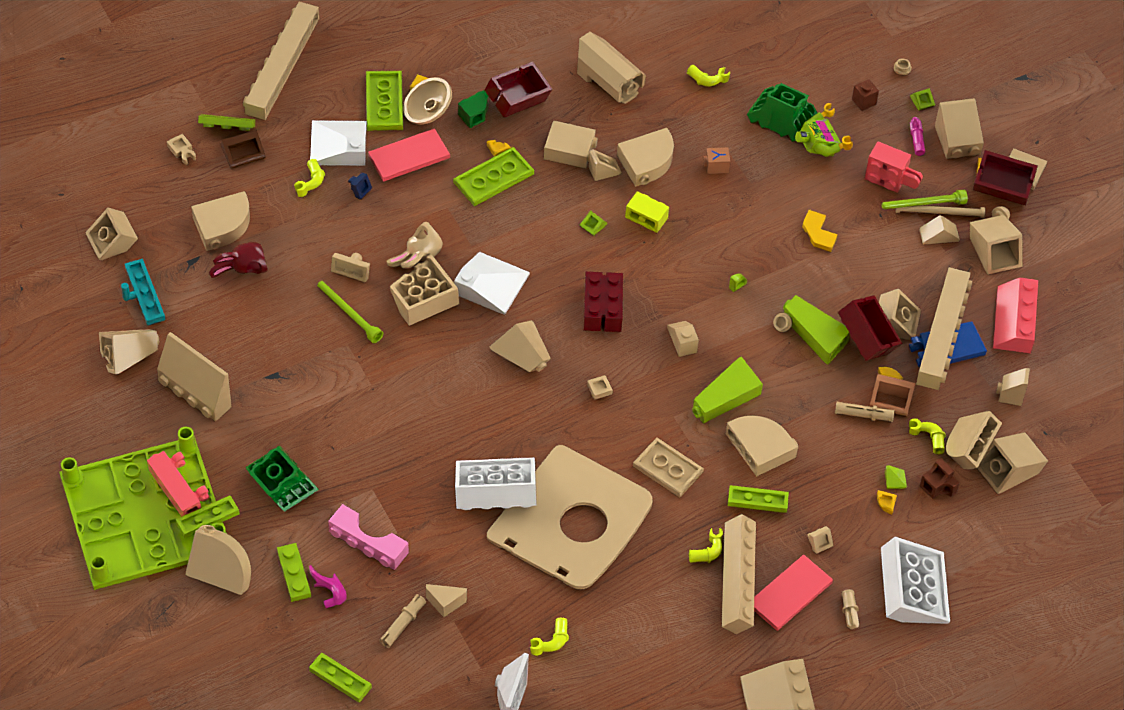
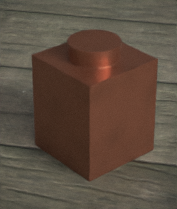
[852,79,879,111]

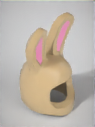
[387,222,443,268]

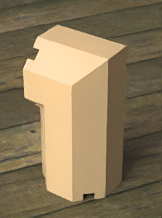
[577,32,646,104]

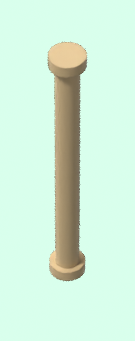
[896,205,985,218]

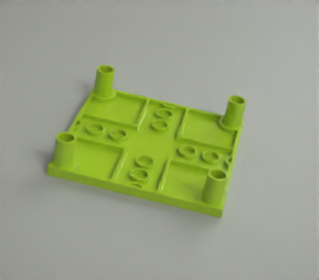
[59,427,227,590]

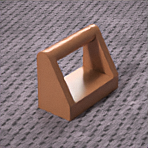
[869,374,915,417]

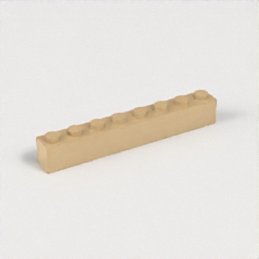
[243,2,319,120]
[916,267,972,390]

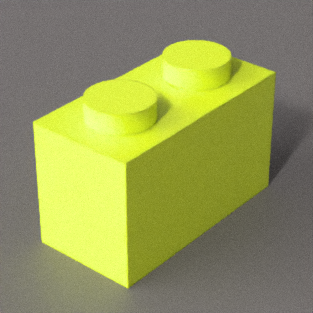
[625,191,669,233]

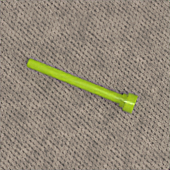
[882,190,968,209]
[317,281,384,343]

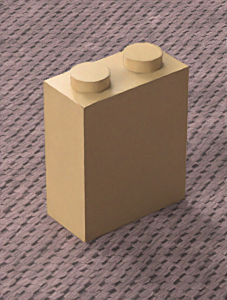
[544,121,598,168]

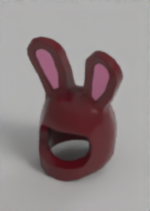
[209,242,268,278]

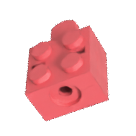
[865,141,923,193]

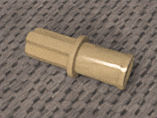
[841,589,859,630]

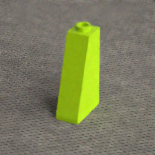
[783,295,850,365]
[692,357,763,424]

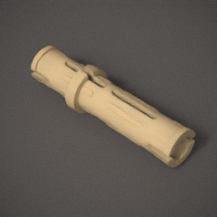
[835,401,894,422]
[379,594,426,648]

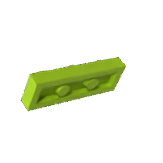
[198,114,256,131]
[728,485,789,513]
[176,496,240,538]
[277,543,311,602]
[309,652,372,703]

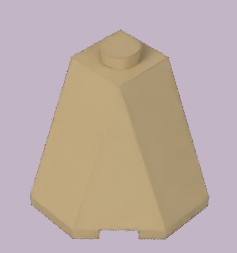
[490,320,551,372]
[99,329,159,374]

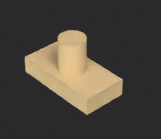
[331,253,370,282]

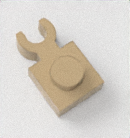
[167,134,196,165]

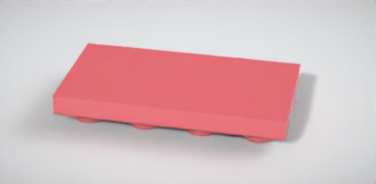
[368,128,450,182]
[754,554,833,631]

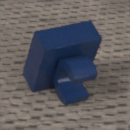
[348,172,372,199]

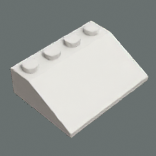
[455,458,536,510]
[881,537,950,624]

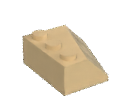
[390,254,459,326]

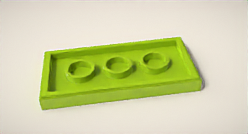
[366,71,403,131]
[453,147,535,206]

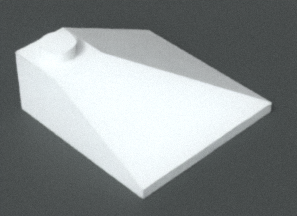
[310,121,367,166]
[454,252,530,315]
[495,653,529,710]

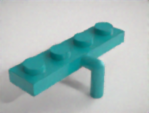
[121,258,166,326]

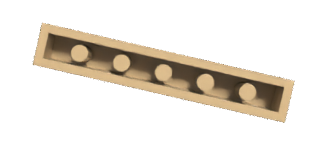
[722,514,756,634]

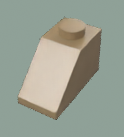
[667,321,699,357]
[996,368,1030,406]

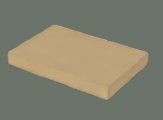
[633,438,704,498]

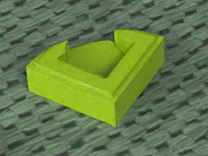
[729,274,747,292]

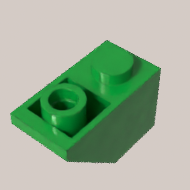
[458,90,490,128]

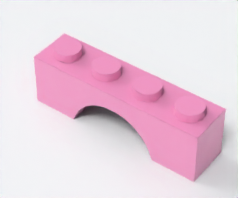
[328,504,409,570]

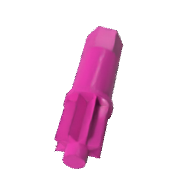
[909,117,925,156]

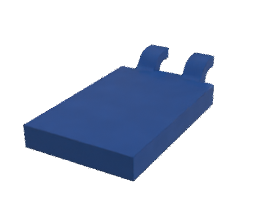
[909,321,987,367]

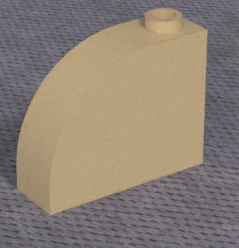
[617,128,674,187]
[191,191,250,251]
[946,411,1002,469]
[725,416,798,477]
[185,525,251,595]

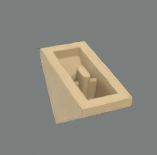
[589,149,622,181]
[919,215,960,245]
[426,584,467,617]

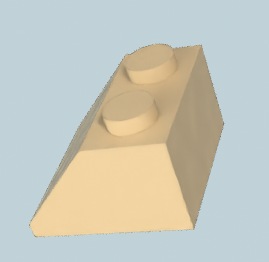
[86,208,138,260]
[879,289,921,340]

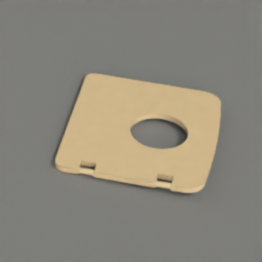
[487,445,652,589]

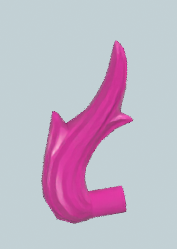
[309,565,347,608]

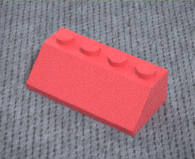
[993,278,1038,354]

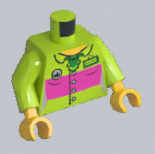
[795,103,853,157]

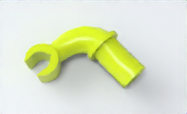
[687,65,730,87]
[294,159,325,197]
[909,419,946,454]
[689,528,723,563]
[530,618,569,656]

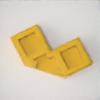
[802,210,838,252]

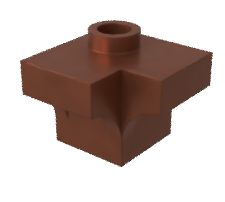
[920,458,960,499]

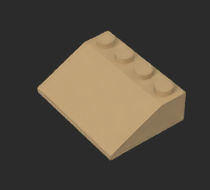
[157,332,232,422]
[740,659,815,710]

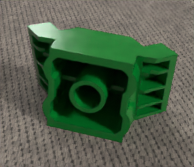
[747,83,818,142]
[246,446,319,511]

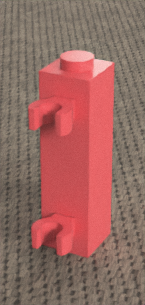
[147,451,210,517]

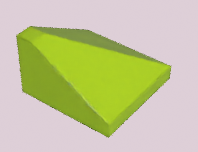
[910,88,935,110]
[580,210,608,236]
[885,465,907,489]

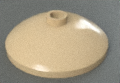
[403,77,452,125]

